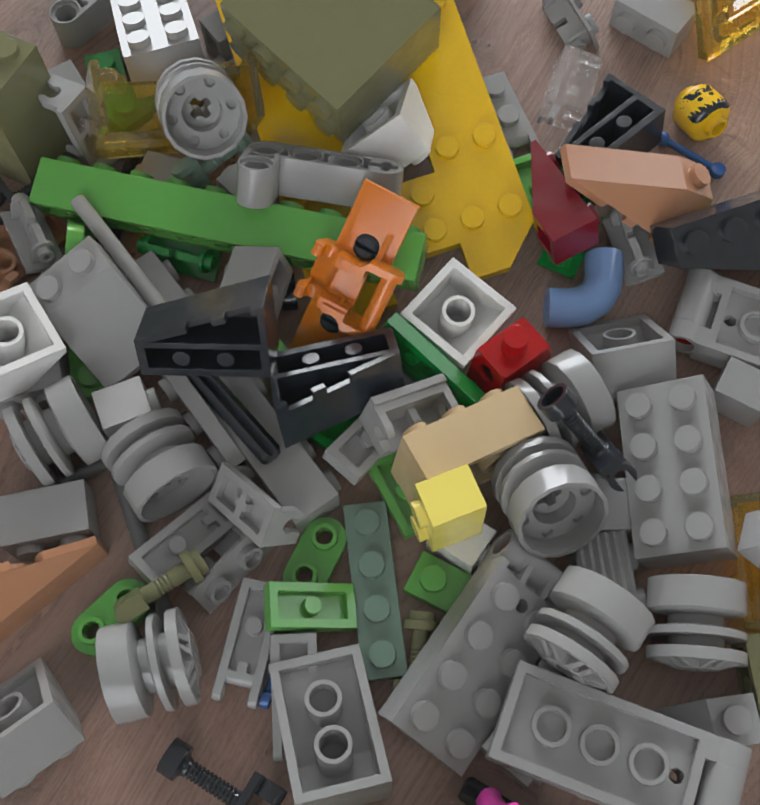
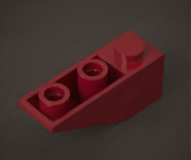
[530,140,601,265]

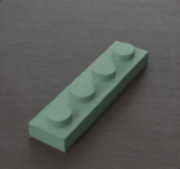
[343,500,407,683]

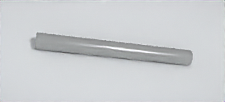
[70,195,166,307]

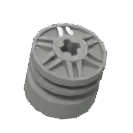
[154,57,248,160]
[504,349,616,449]
[2,375,109,487]
[101,407,218,522]
[491,436,609,558]
[523,566,655,694]
[645,574,748,672]
[95,607,202,725]

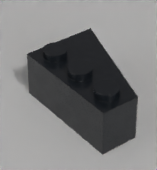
[555,72,666,198]
[650,190,760,270]
[134,274,279,378]
[270,326,405,449]

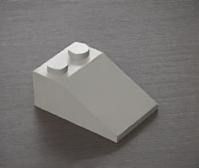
[29,236,149,388]
[268,643,393,805]

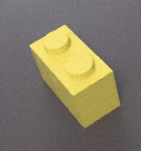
[410,464,487,552]

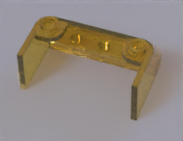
[86,52,265,159]

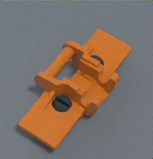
[289,178,420,349]

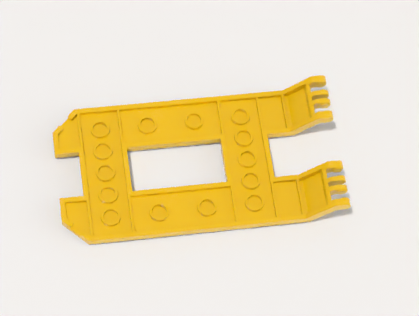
[215,0,534,316]

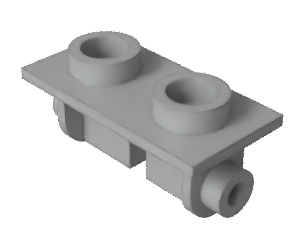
[542,0,599,55]
[0,193,63,274]
[602,207,666,288]
[182,526,271,614]

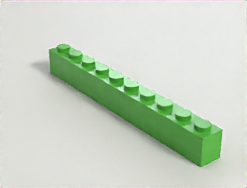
[28,156,429,292]

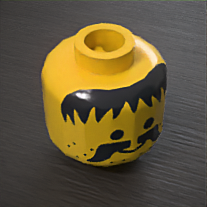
[673,84,730,141]

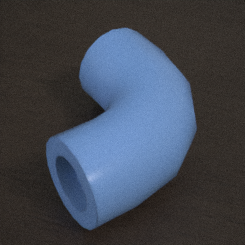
[543,247,625,328]

